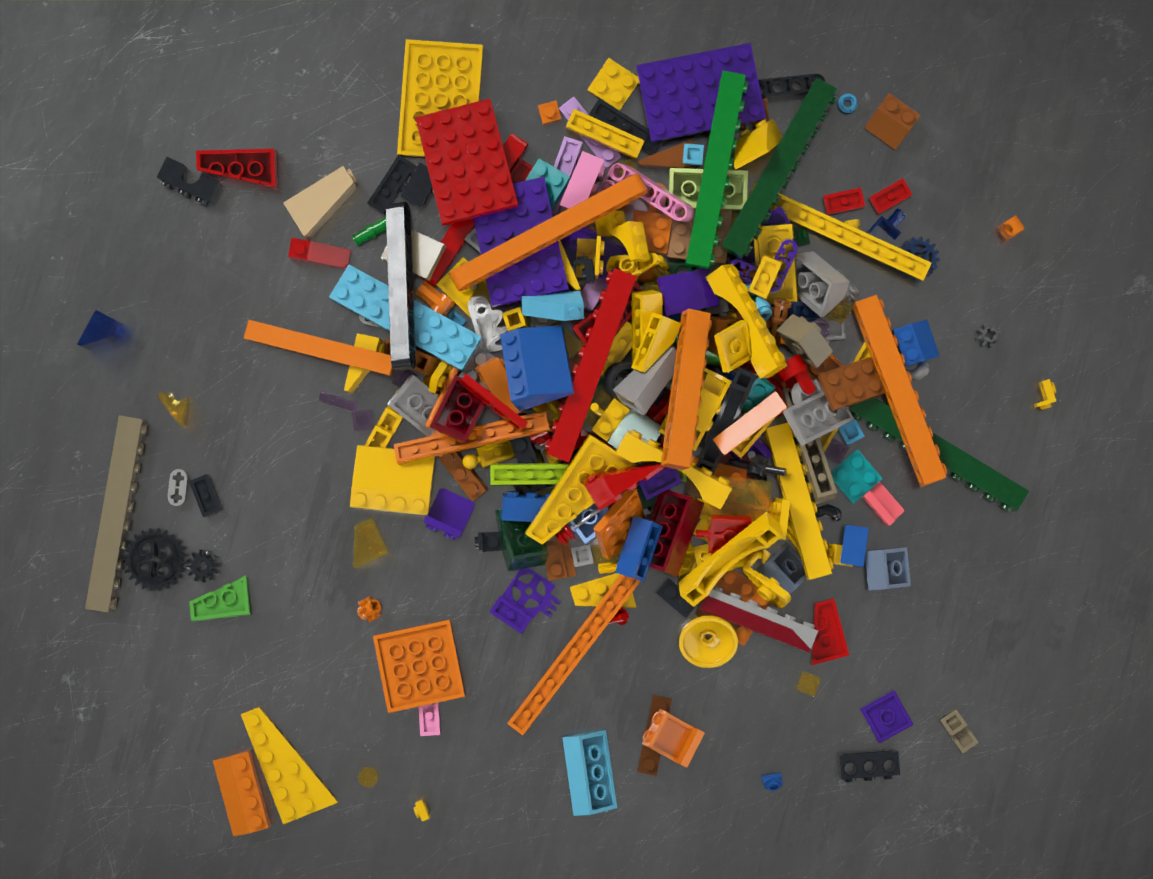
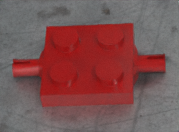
[696,515,751,553]

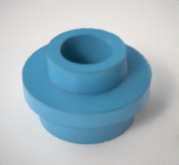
[838,93,858,113]

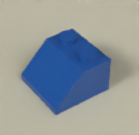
[891,320,940,368]

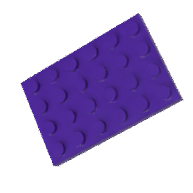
[636,43,766,142]
[473,177,569,307]

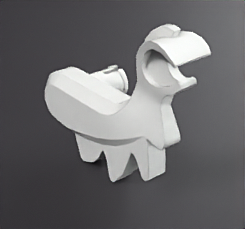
[459,295,507,372]

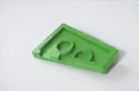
[189,575,251,622]

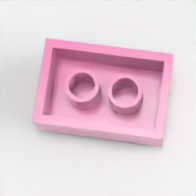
[560,151,606,212]

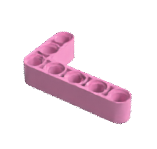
[596,163,695,222]

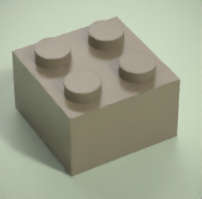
[776,314,833,368]

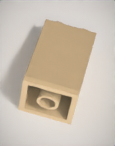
[283,166,357,240]

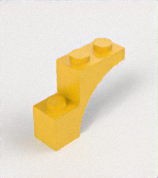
[595,210,650,262]

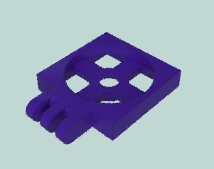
[502,564,561,618]

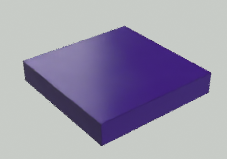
[860,690,914,744]

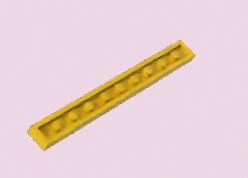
[747,182,932,281]

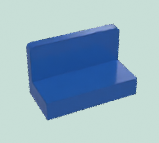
[840,525,869,567]

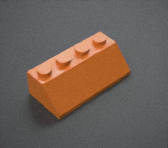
[213,750,271,836]

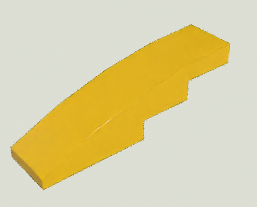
[365,389,404,448]

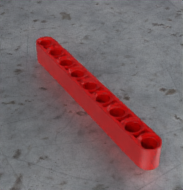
[419,133,529,287]

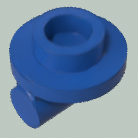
[762,773,783,791]

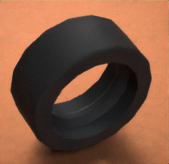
[603,362,634,399]

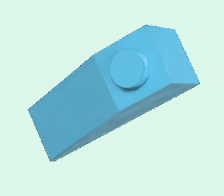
[521,290,584,321]

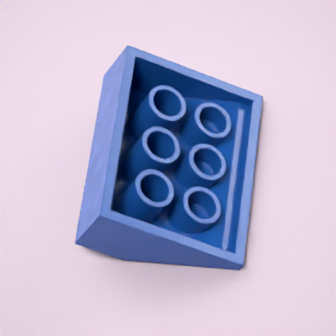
[500,325,575,411]

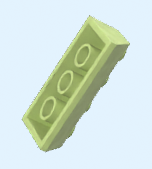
[668,168,748,210]

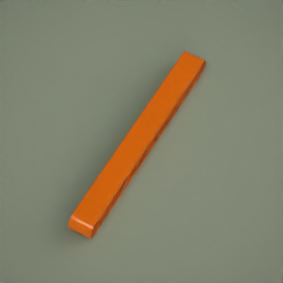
[449,174,648,292]

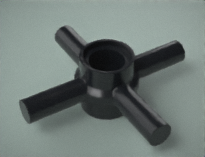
[729,451,787,483]

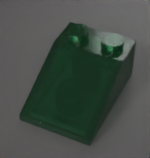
[495,509,549,571]

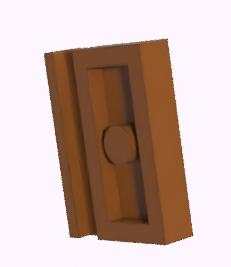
[541,539,576,581]

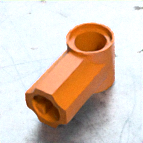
[415,281,456,316]

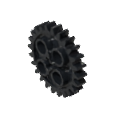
[122,528,187,591]

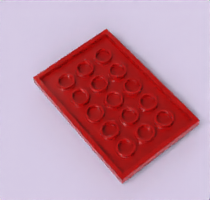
[415,98,518,226]

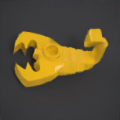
[606,253,669,281]
[743,549,791,608]

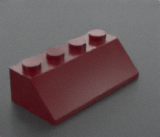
[649,490,704,577]

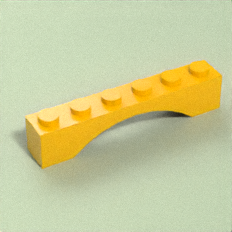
[706,264,787,379]
[615,429,732,510]
[678,512,782,607]

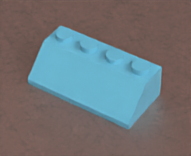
[562,730,617,816]

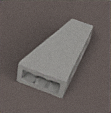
[613,345,677,415]

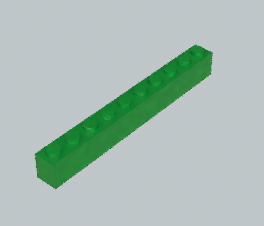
[685,71,748,269]

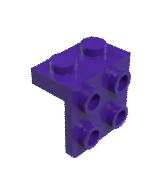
[423,488,475,540]

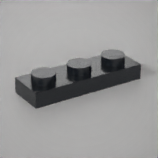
[367,154,415,214]

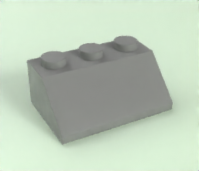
[795,251,850,317]

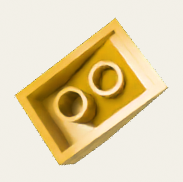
[734,119,783,169]

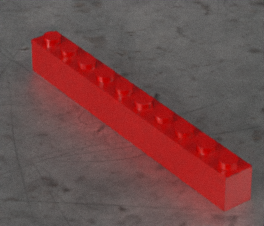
[545,268,637,462]

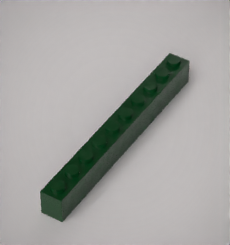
[721,77,838,260]
[849,398,1029,513]

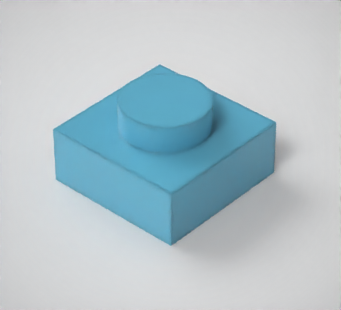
[683,143,704,166]

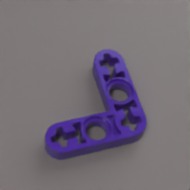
[729,238,798,293]

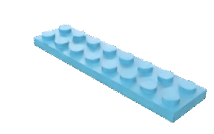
[329,265,482,372]

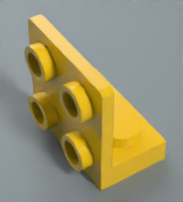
[575,236,605,279]

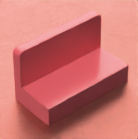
[862,482,904,526]

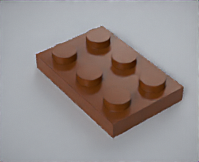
[817,357,886,411]

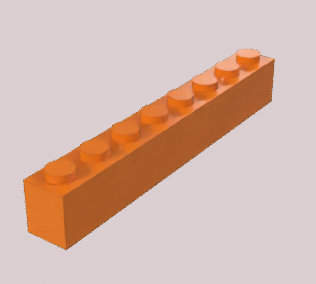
[661,308,712,470]

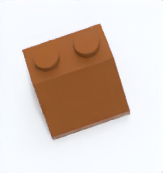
[864,93,920,150]

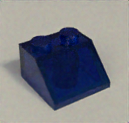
[77,310,124,350]

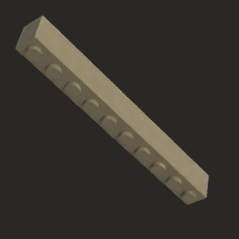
[85,415,147,613]

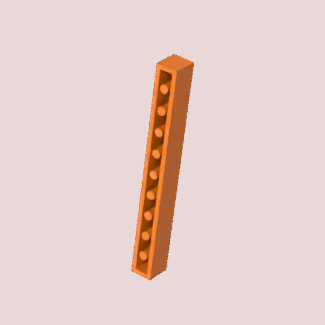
[852,295,947,488]

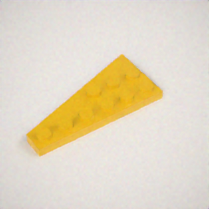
[525,435,638,544]
[241,707,338,824]

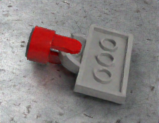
[777,353,854,446]

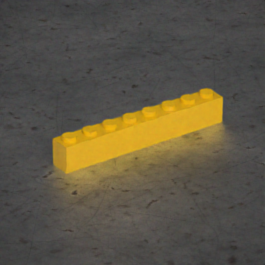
[764,422,834,580]

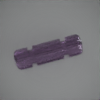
[318,392,357,412]

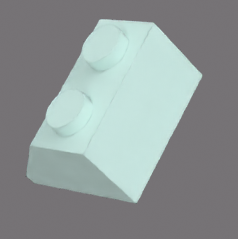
[607,409,661,464]

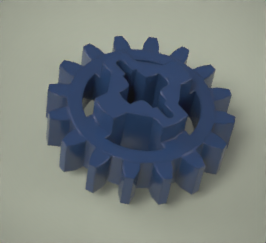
[900,236,940,279]

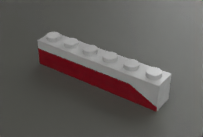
[698,586,818,653]

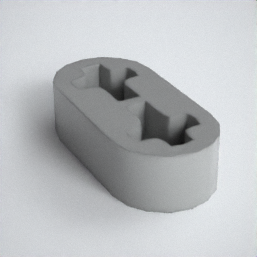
[168,469,189,506]

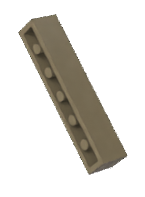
[783,388,837,504]

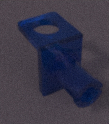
[867,208,906,240]

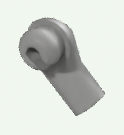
[906,362,929,381]

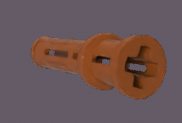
[770,299,792,349]

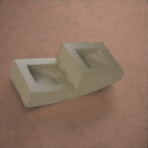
[940,709,979,754]

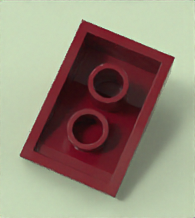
[430,375,491,444]

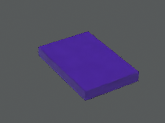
[657,267,720,316]

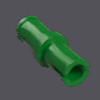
[352,216,386,246]

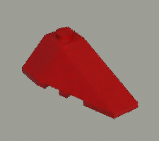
[582,461,665,511]

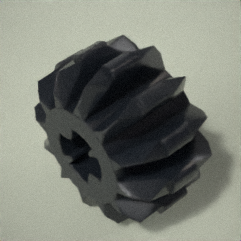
[185,549,219,583]

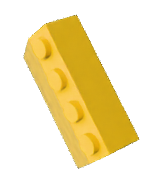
[350,445,435,515]

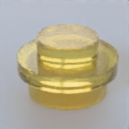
[358,767,378,787]

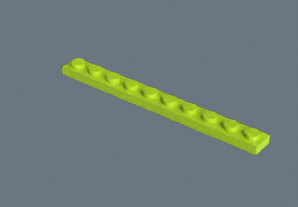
[490,462,687,485]

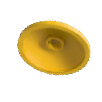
[679,616,738,668]

